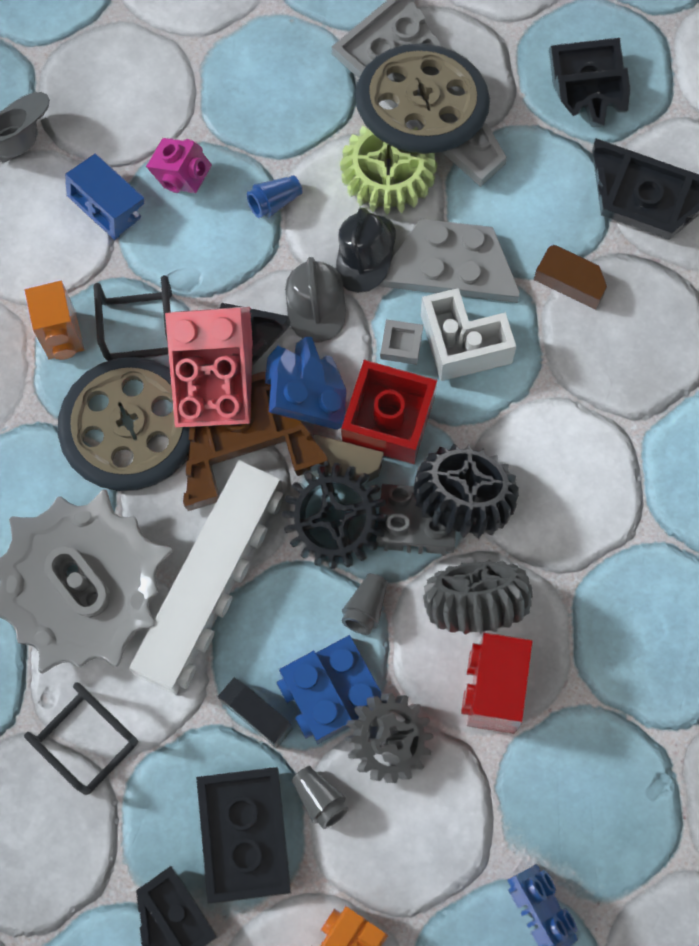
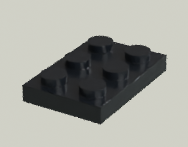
[196,767,292,904]

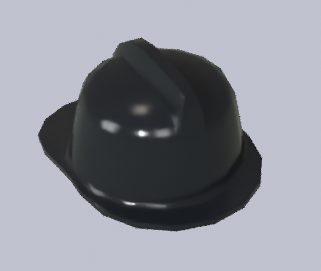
[336,207,396,293]

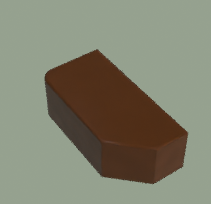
[534,245,607,310]

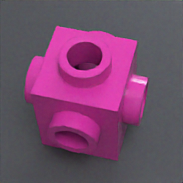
[146,138,212,194]

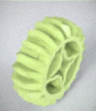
[340,123,437,215]

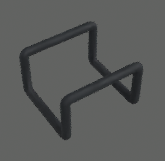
[93,275,172,361]
[24,682,138,795]

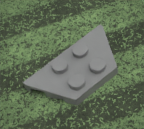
[379,219,520,303]

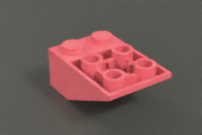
[165,307,253,428]

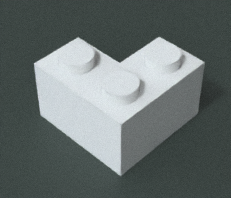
[421,288,516,381]

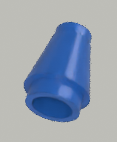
[247,175,302,218]

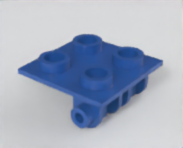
[507,864,578,946]

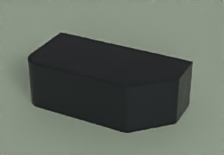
[217,677,293,748]

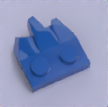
[265,337,346,430]

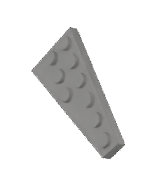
[332,0,507,187]

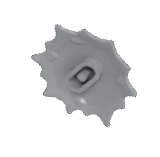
[0,489,173,674]

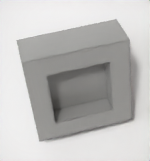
[380,319,423,365]

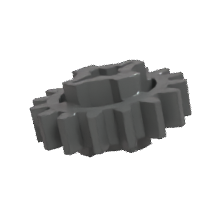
[345,693,434,783]

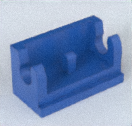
[65,153,144,240]

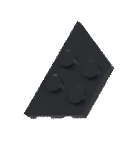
[592,138,699,240]

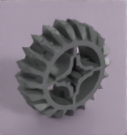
[423,560,533,635]

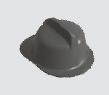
[0,92,50,163]
[285,257,346,343]

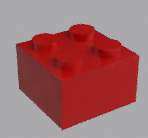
[341,360,437,464]
[461,632,533,734]

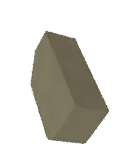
[311,434,384,485]

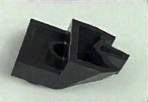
[549,38,631,128]

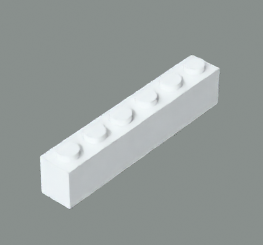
[129,460,285,695]

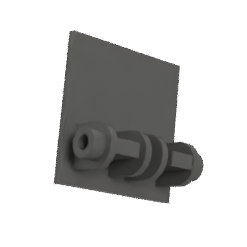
[376,484,456,556]

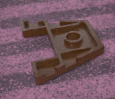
[183,371,330,511]

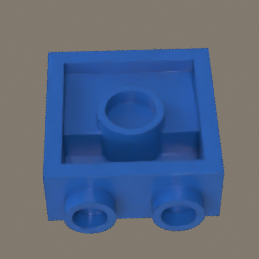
[276,635,382,745]

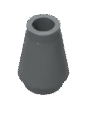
[341,573,388,635]
[292,766,349,829]

